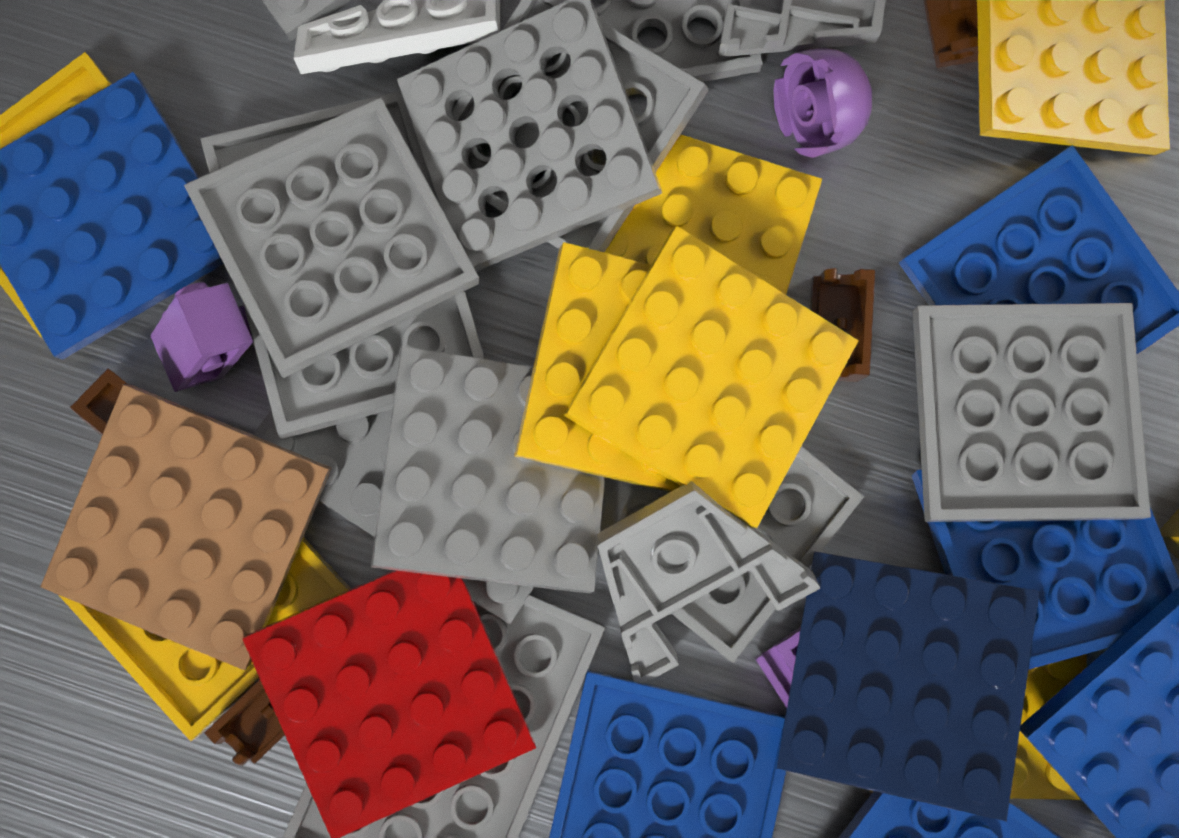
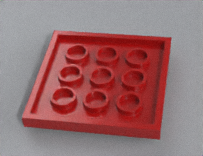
[242,570,536,838]

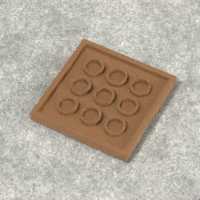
[40,384,332,670]

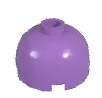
[773,48,872,158]

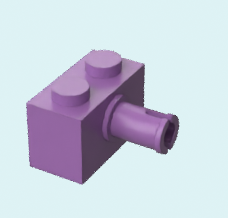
[150,282,253,392]

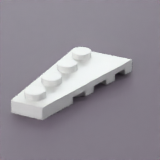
[293,0,501,74]

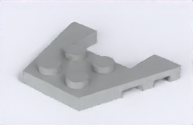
[718,0,886,57]
[596,481,820,684]

